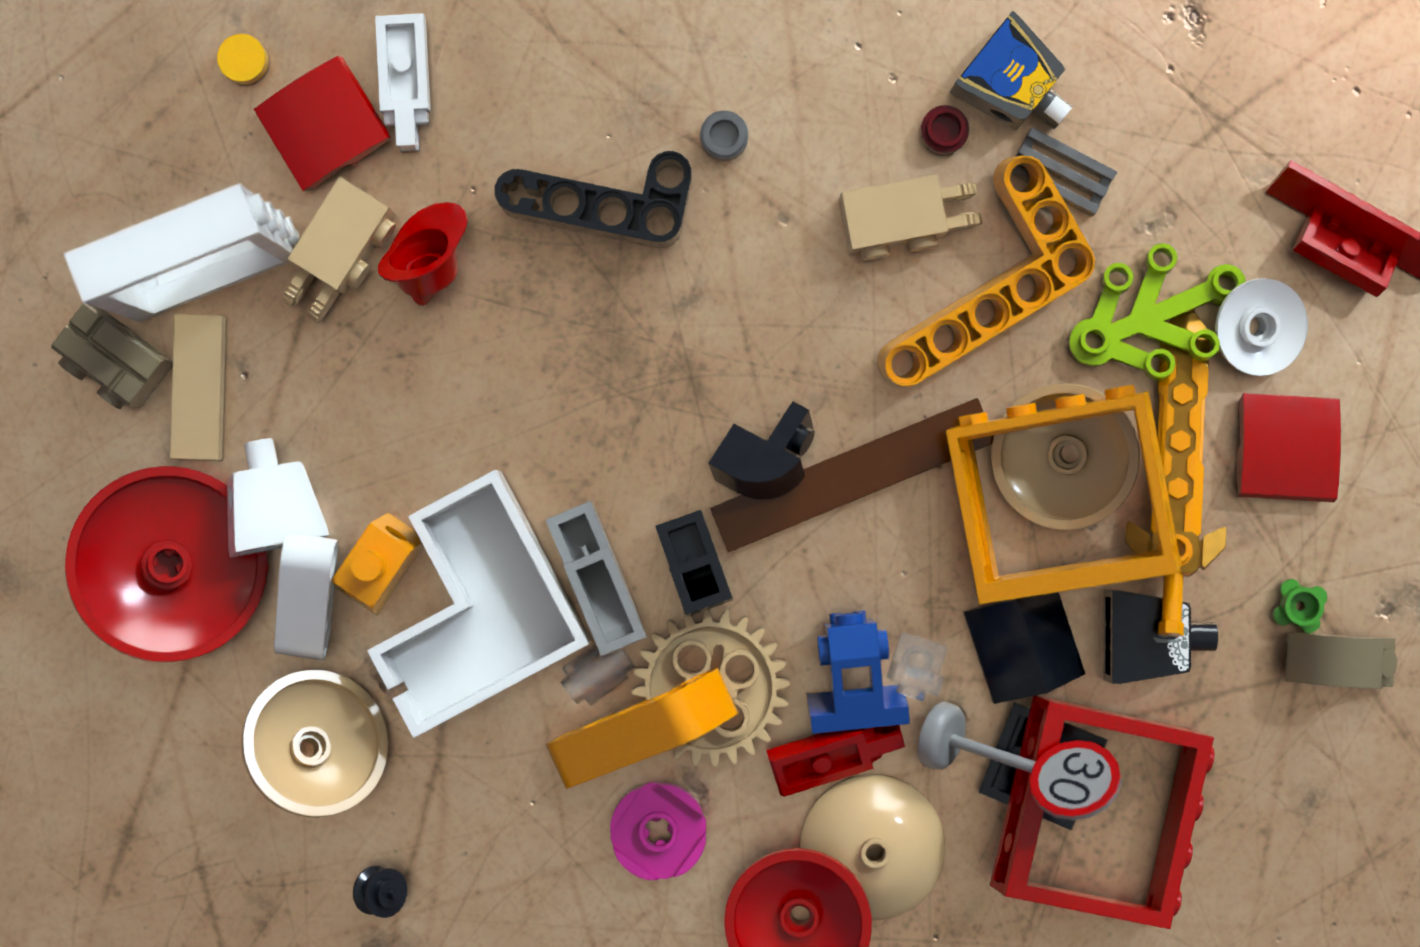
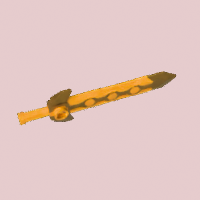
[1125,309,1227,637]

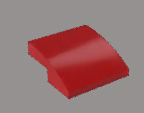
[253,56,392,191]
[1236,393,1341,502]

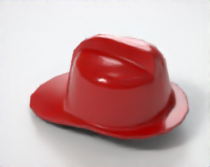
[378,202,468,306]

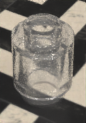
[561,643,635,706]

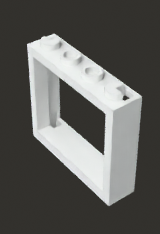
[64,183,300,322]

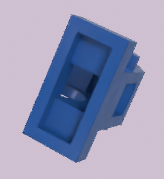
[807,610,910,734]

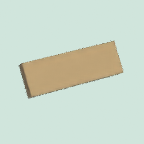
[170,314,226,460]

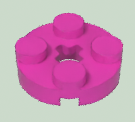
[610,781,706,880]

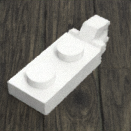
[375,13,431,152]

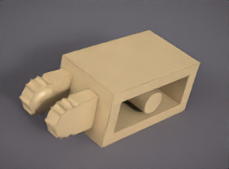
[838,174,983,261]
[282,176,396,323]

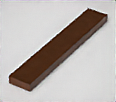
[710,398,994,553]

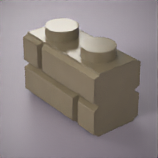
[51,303,173,409]

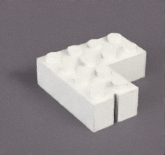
[367,470,592,738]

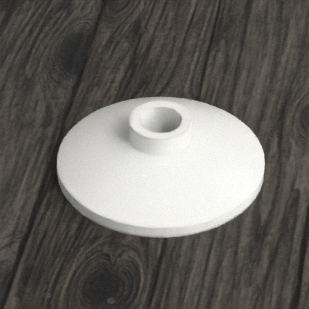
[1215,278,1308,376]

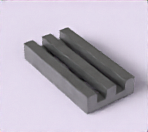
[1011,127,1117,216]

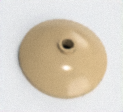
[991,383,1140,530]
[241,670,388,818]
[800,774,945,920]

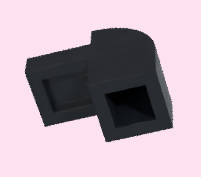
[708,401,815,500]
[655,510,733,617]

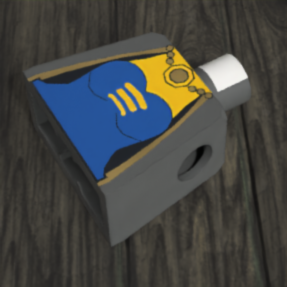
[949,11,1073,130]

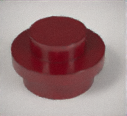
[921,105,969,154]

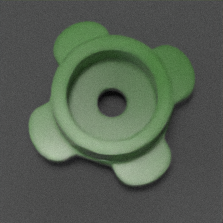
[1273,579,1327,633]

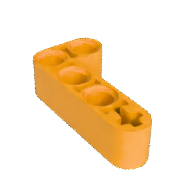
[545,668,738,789]

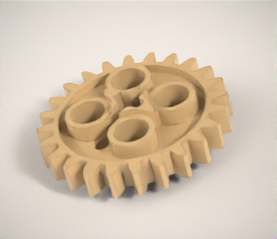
[632,609,790,767]

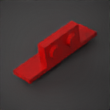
[1266,160,1420,297]

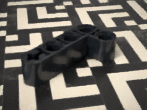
[495,151,692,248]

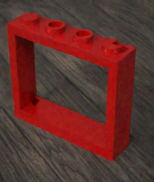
[990,695,1215,929]

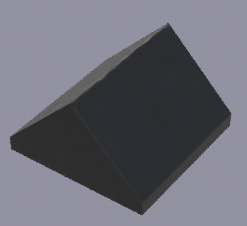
[963,592,1086,704]

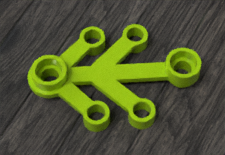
[1069,243,1246,381]

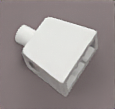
[227,438,329,558]

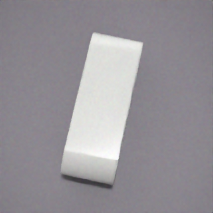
[274,532,338,660]

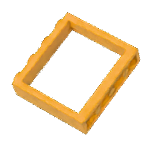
[946,384,1182,604]

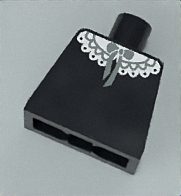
[1103,589,1218,684]

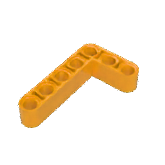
[877,156,1095,386]

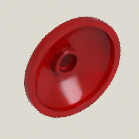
[724,848,872,947]

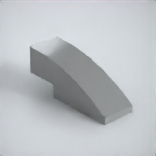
[546,501,647,656]

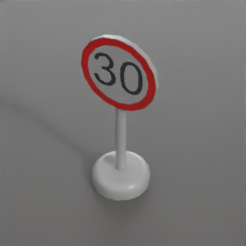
[918,702,1122,820]

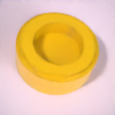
[217,34,269,85]

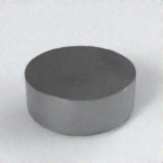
[700,111,748,161]

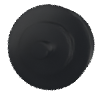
[353,866,407,918]

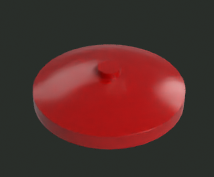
[65,466,268,663]

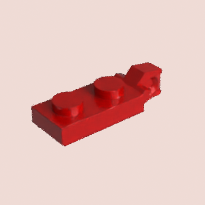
[766,725,905,797]

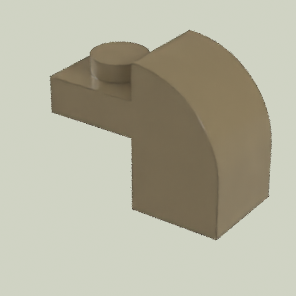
[1285,632,1397,689]

